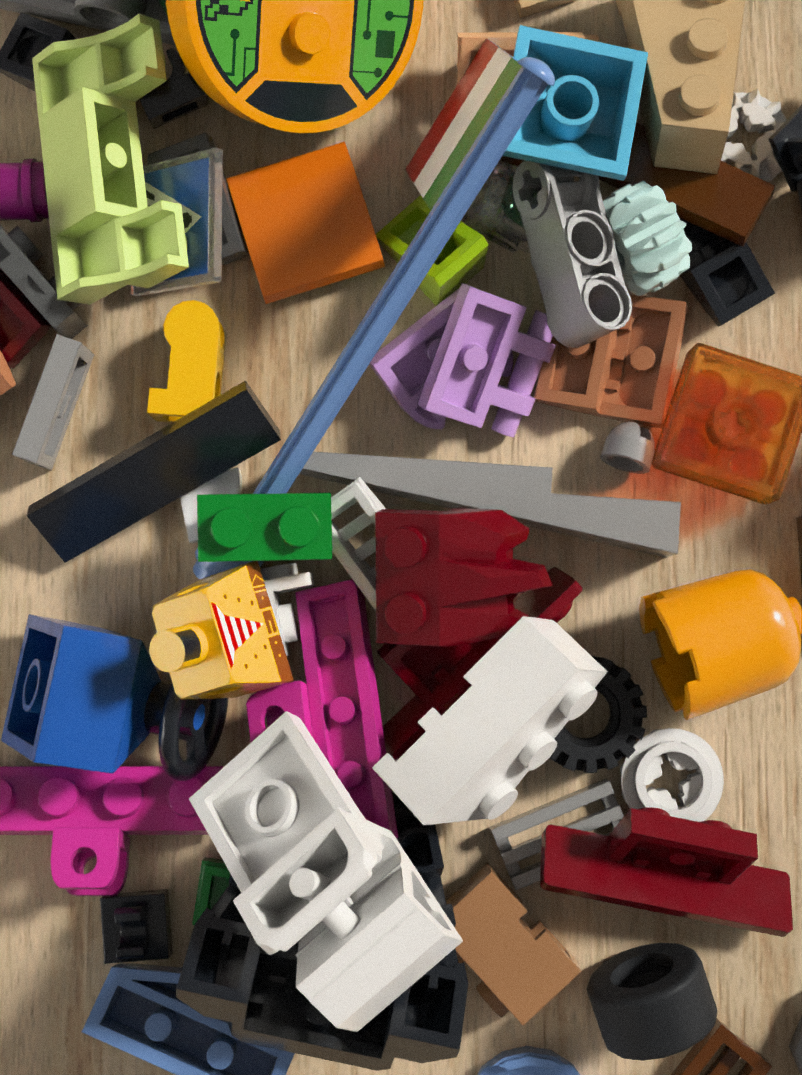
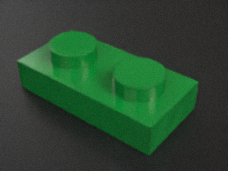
[197,493,332,562]

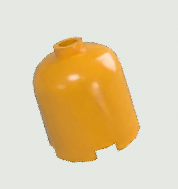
[639,569,802,720]

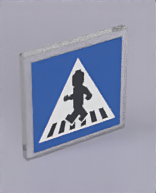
[131,148,223,296]

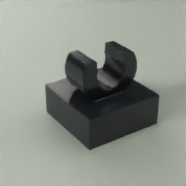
[140,48,209,129]
[100,889,173,964]

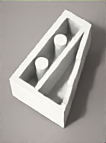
[372,616,608,825]

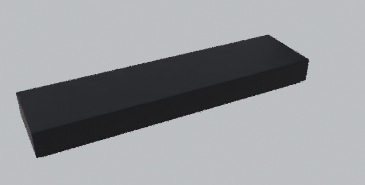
[27,380,281,563]

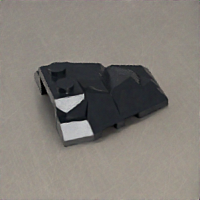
[176,791,469,1071]

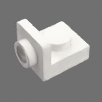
[260,563,315,656]

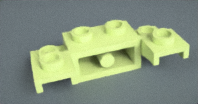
[32,14,189,305]

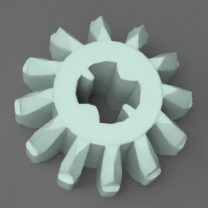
[603,181,692,296]

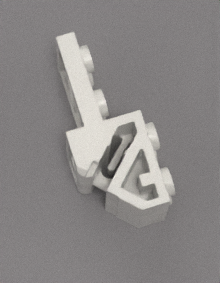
[189,711,463,1032]

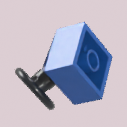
[1,614,229,781]

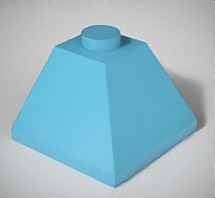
[502,25,648,181]

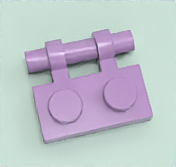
[417,283,556,438]

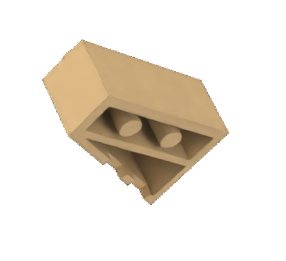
[615,0,745,174]

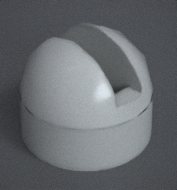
[600,421,655,474]

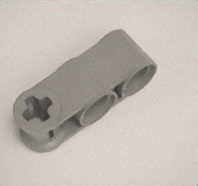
[512,160,632,348]

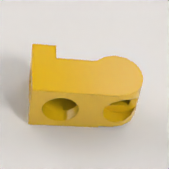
[147,300,225,423]

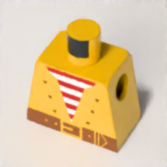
[149,561,294,700]

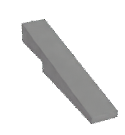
[299,451,681,557]

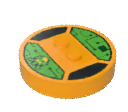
[166,0,423,133]

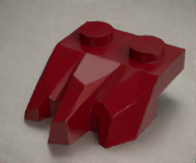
[375,508,553,647]

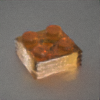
[652,343,802,505]

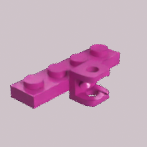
[246,579,398,838]
[0,766,223,896]

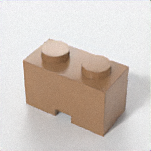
[446,862,582,1026]

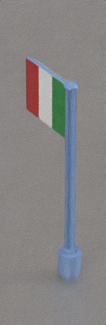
[193,38,555,579]

